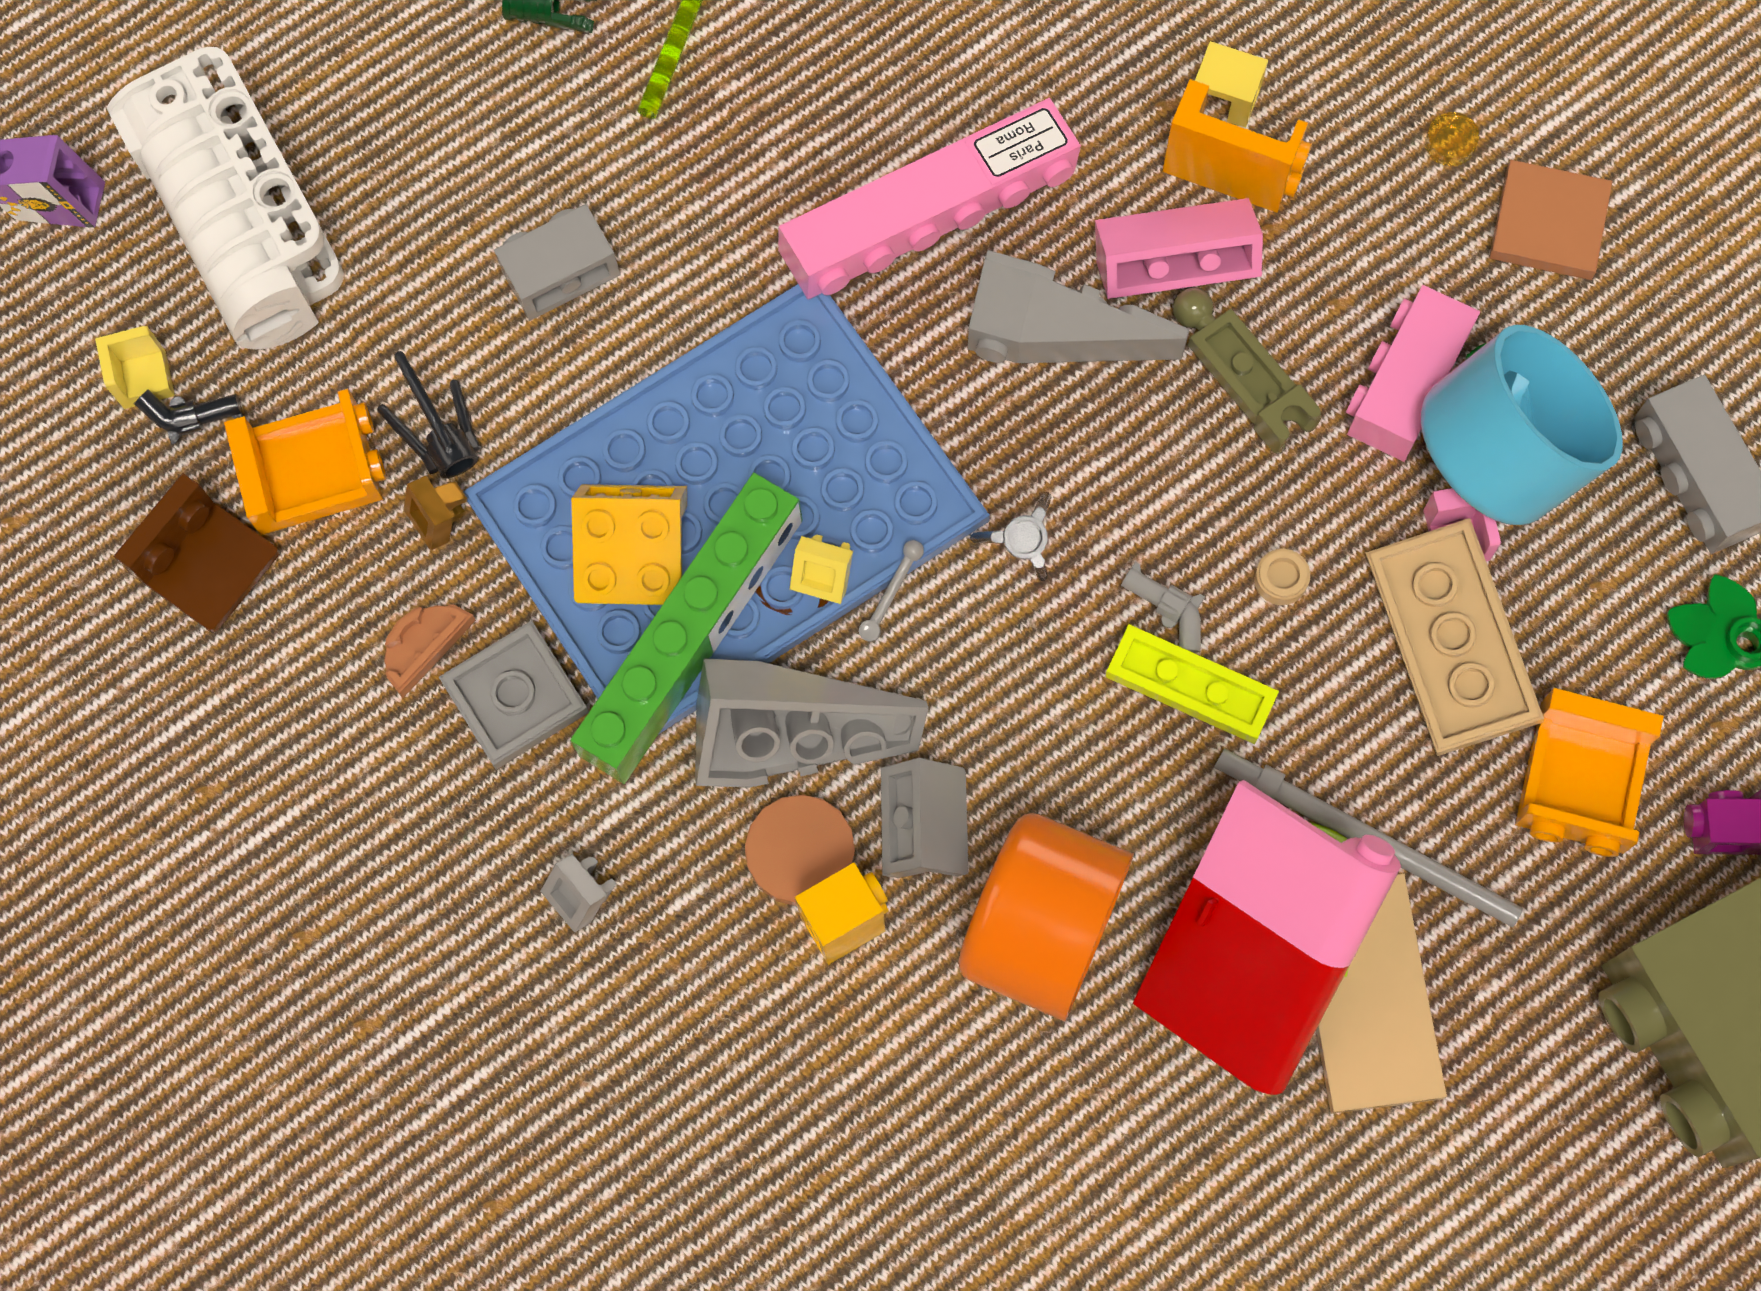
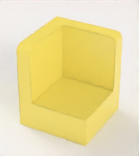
[1195,41,1268,128]
[95,326,175,409]

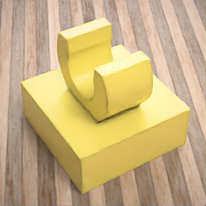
[789,535,853,604]

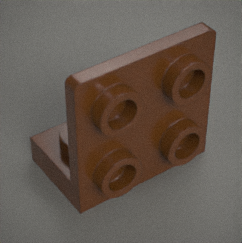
[113,473,280,633]

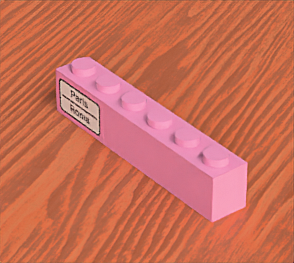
[778,98,1081,300]

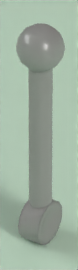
[859,540,924,642]

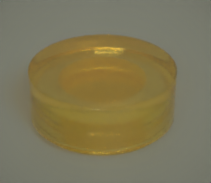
[1425,112,1480,166]

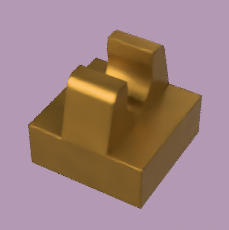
[403,475,467,551]

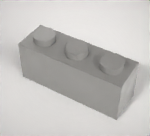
[1634,374,1761,554]

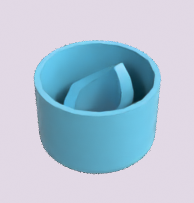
[1421,325,1623,525]

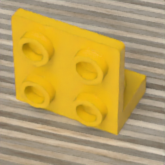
[571,484,687,605]

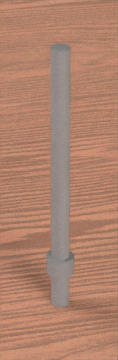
[1214,748,1523,928]

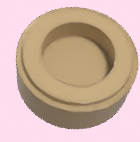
[1254,549,1310,605]

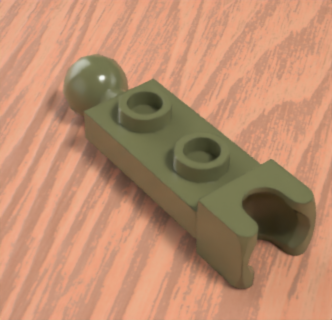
[1172,287,1321,454]

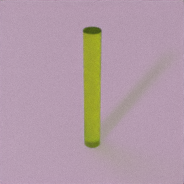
[637,0,703,119]

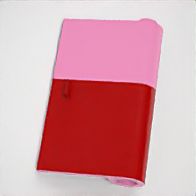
[1132,780,1401,1095]

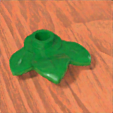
[1666,575,1761,679]

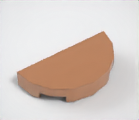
[384,604,476,698]

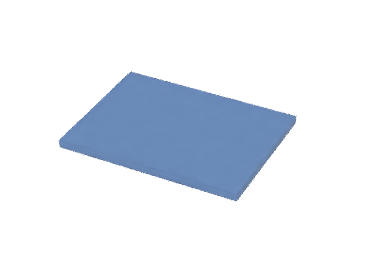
[463,284,990,734]

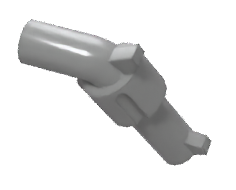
[1121,561,1205,653]

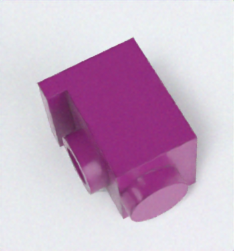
[1684,789,1761,855]

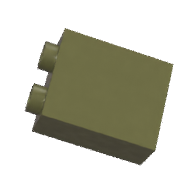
[1599,878,1761,1168]

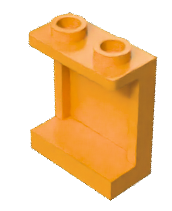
[1162,79,1312,213]
[224,388,387,535]
[1515,688,1664,857]

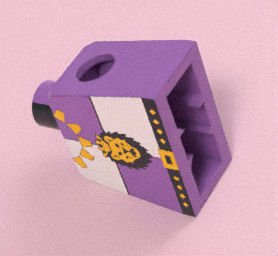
[0,135,105,228]

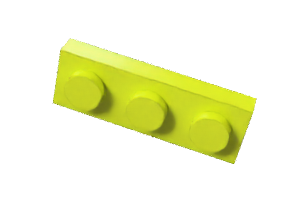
[1105,624,1279,744]

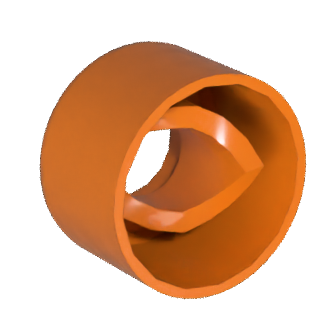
[958,813,1134,1022]

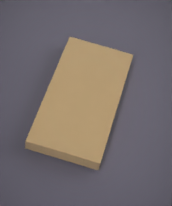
[1366,518,1544,756]
[1316,874,1447,1114]

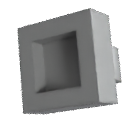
[540,854,616,933]

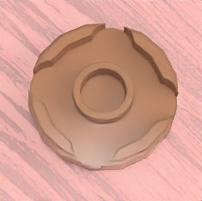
[745,795,856,906]

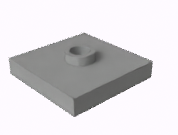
[439,620,589,770]

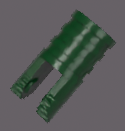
[502,0,597,33]

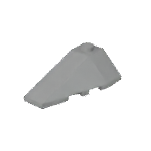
[968,250,1189,363]
[695,659,928,788]

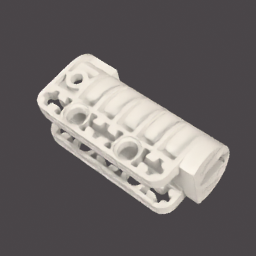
[107,47,344,349]

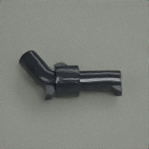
[134,389,243,444]

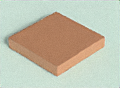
[1489,160,1613,280]

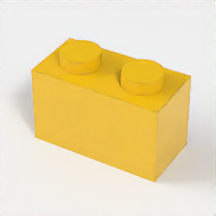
[795,863,889,965]

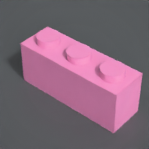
[1095,198,1263,299]
[1346,285,1481,462]

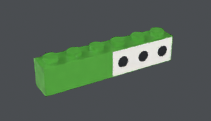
[570,472,802,784]

